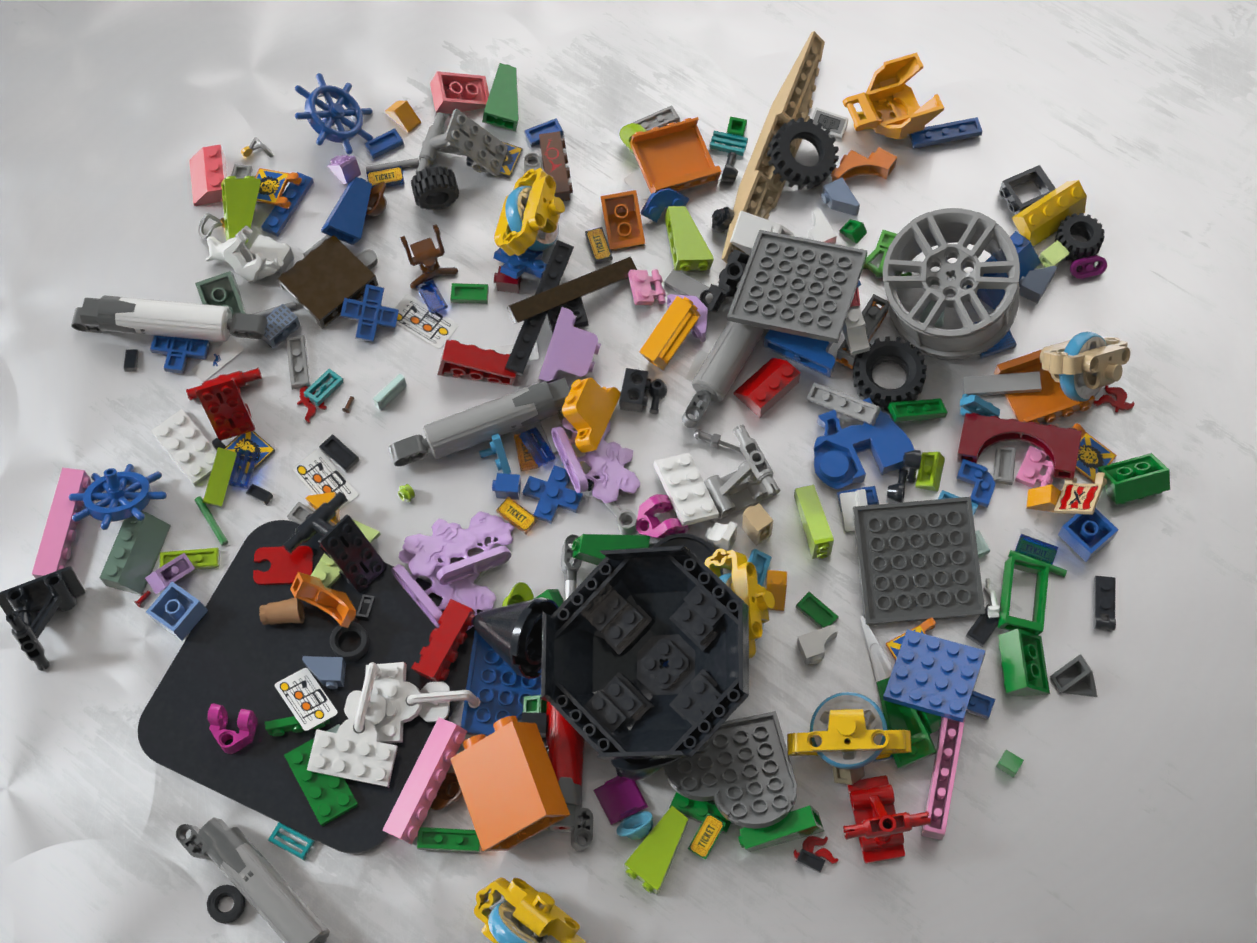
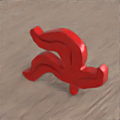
[1093,385,1135,413]
[297,386,327,423]
[793,836,839,864]

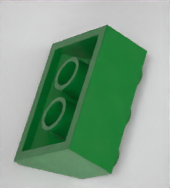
[1098,453,1170,505]
[998,629,1050,696]

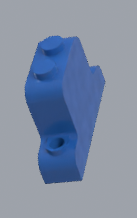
[763,330,835,378]

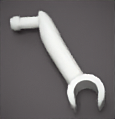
[984,578,1000,618]

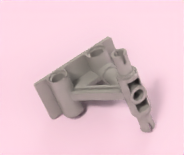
[416,109,508,176]
[704,425,780,523]

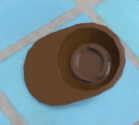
[366,181,387,216]
[430,772,463,810]

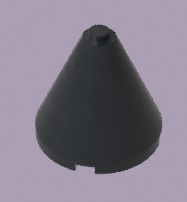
[473,597,559,679]

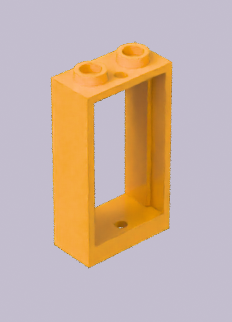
[639,296,701,371]

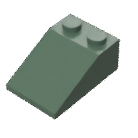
[195,271,246,317]

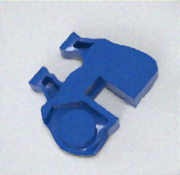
[813,398,915,490]

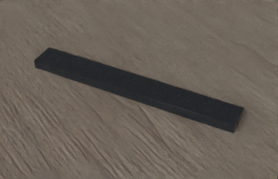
[505,240,574,376]

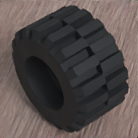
[411,166,459,210]
[1054,213,1105,263]

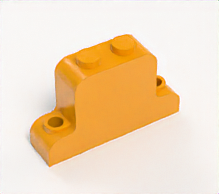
[562,378,621,453]

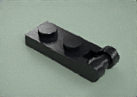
[1093,576,1116,631]

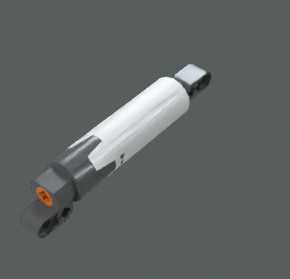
[71,295,268,342]

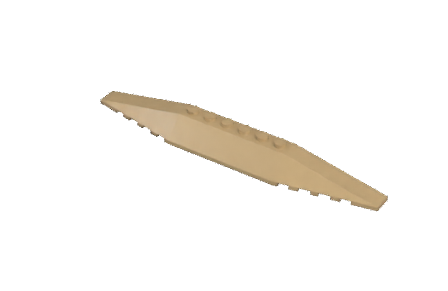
[722,31,825,264]

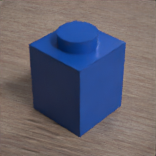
[492,473,521,500]

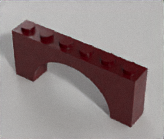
[957,413,1082,480]

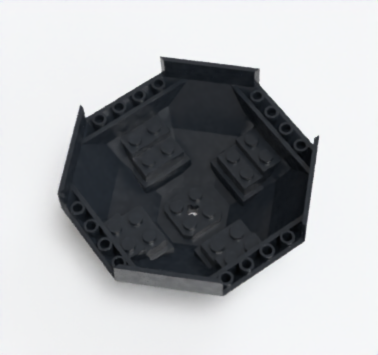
[541,546,749,760]

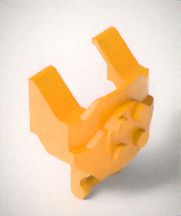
[842,52,944,139]

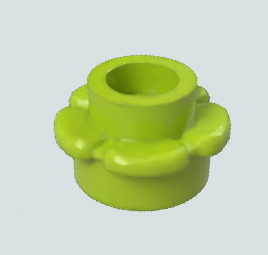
[398,484,415,502]

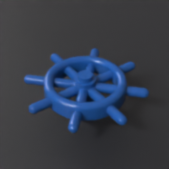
[295,73,373,155]
[69,464,167,530]

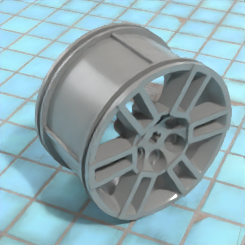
[883,208,1020,360]

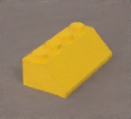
[1012,180,1087,247]

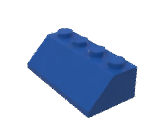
[966,231,1041,310]

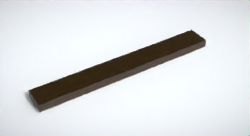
[506,256,637,324]

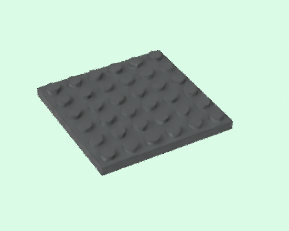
[727,230,867,343]
[852,497,985,624]

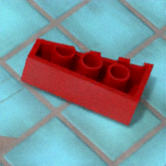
[437,340,516,386]
[412,599,476,682]

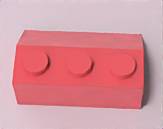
[190,145,227,206]

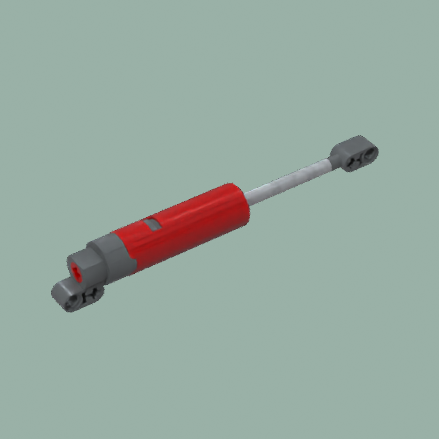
[545,534,593,851]

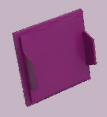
[593,776,648,825]

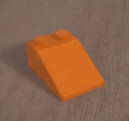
[601,190,645,250]

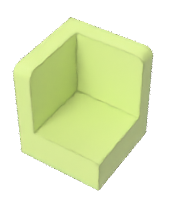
[1039,240,1069,267]

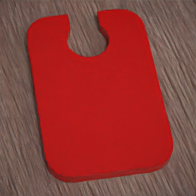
[253,546,313,585]

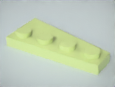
[311,520,381,588]

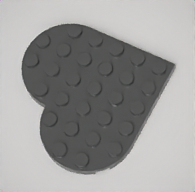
[664,711,797,828]

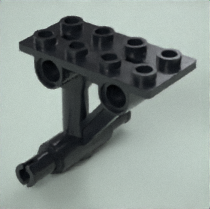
[282,492,387,593]
[0,566,85,671]

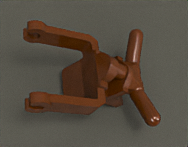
[400,224,458,289]

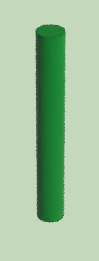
[194,496,228,546]
[1008,550,1067,578]

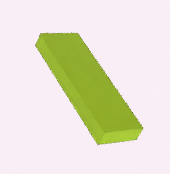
[202,447,237,508]
[159,548,220,570]

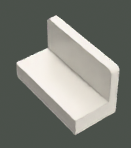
[839,489,868,532]

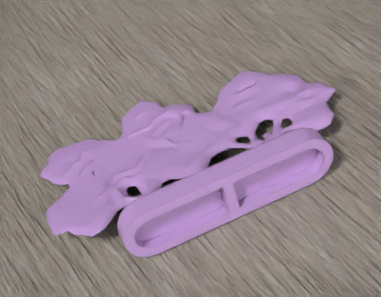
[551,417,640,504]
[402,511,515,585]
[391,549,496,630]

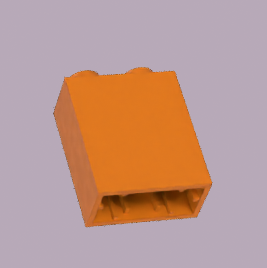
[450,716,570,851]

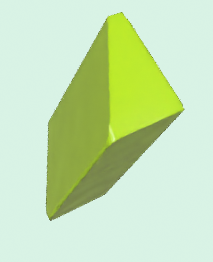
[915,452,945,492]

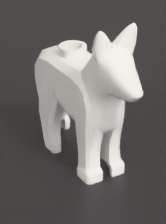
[205,226,284,282]

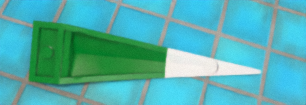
[860,615,937,769]

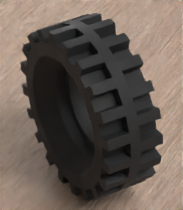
[767,118,839,190]
[853,336,927,411]

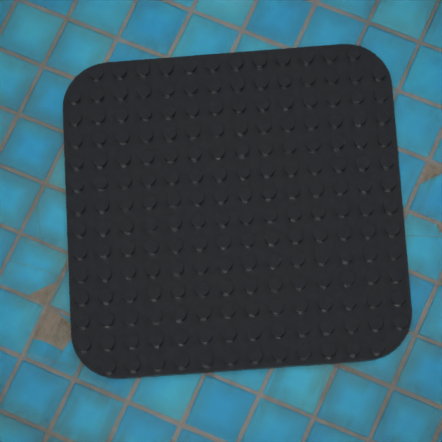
[137,520,483,854]

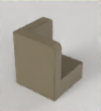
[832,766,865,785]

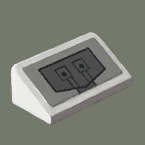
[812,107,849,139]

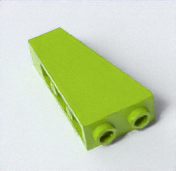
[221,176,261,245]
[665,206,714,271]
[794,484,834,559]
[624,806,688,894]

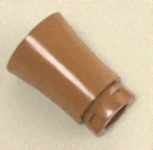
[259,597,305,625]

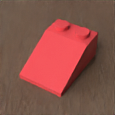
[430,71,489,114]

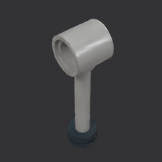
[587,476,637,535]

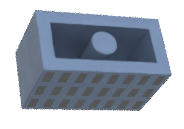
[263,304,301,349]

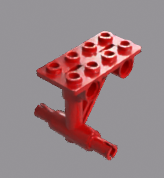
[186,367,262,441]
[843,775,931,864]

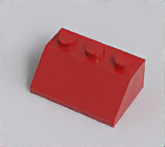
[733,357,801,418]

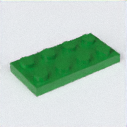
[284,738,359,826]

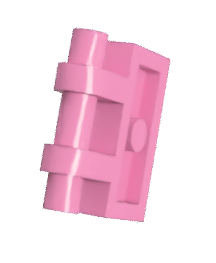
[628,269,666,305]
[1015,446,1054,488]

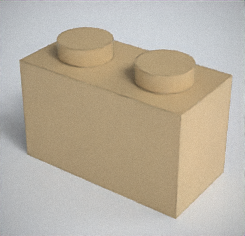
[742,503,773,546]

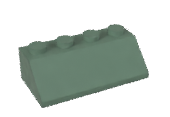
[99,511,171,596]

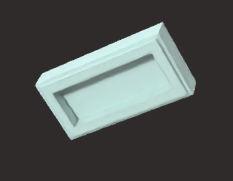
[373,374,407,410]

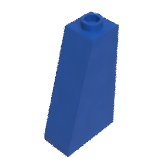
[321,177,372,245]

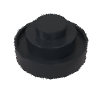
[712,207,734,233]

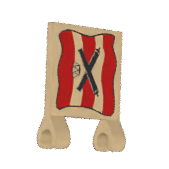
[1054,472,1107,514]

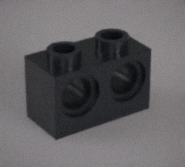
[619,368,651,413]

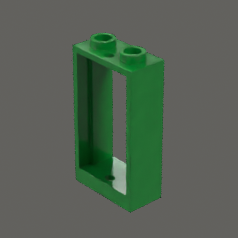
[998,555,1050,635]

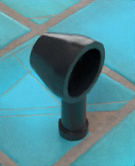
[720,152,738,182]
[649,379,667,414]
[903,450,921,483]
[887,468,908,503]

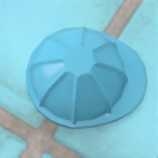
[616,811,653,840]

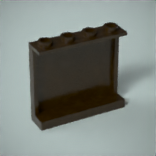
[278,235,378,329]

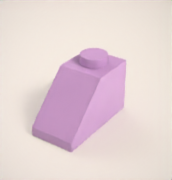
[145,553,195,594]

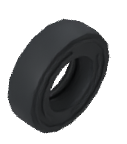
[207,885,245,924]

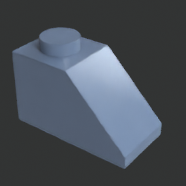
[821,178,860,216]
[1019,266,1057,304]
[302,656,346,689]

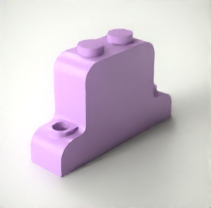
[538,307,601,381]

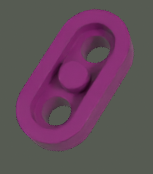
[1070,255,1107,279]

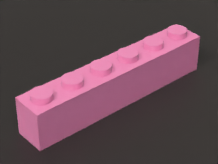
[32,468,91,579]
[921,715,966,840]
[383,718,467,845]

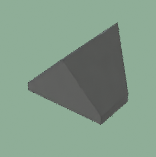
[1050,654,1098,697]

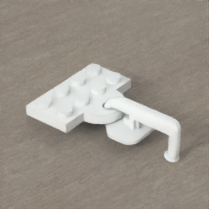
[307,662,398,787]
[365,662,480,744]

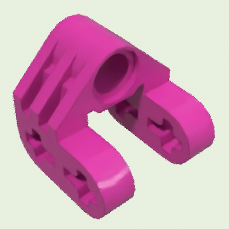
[636,494,689,538]
[208,703,257,754]

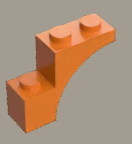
[831,147,897,182]
[290,572,356,628]

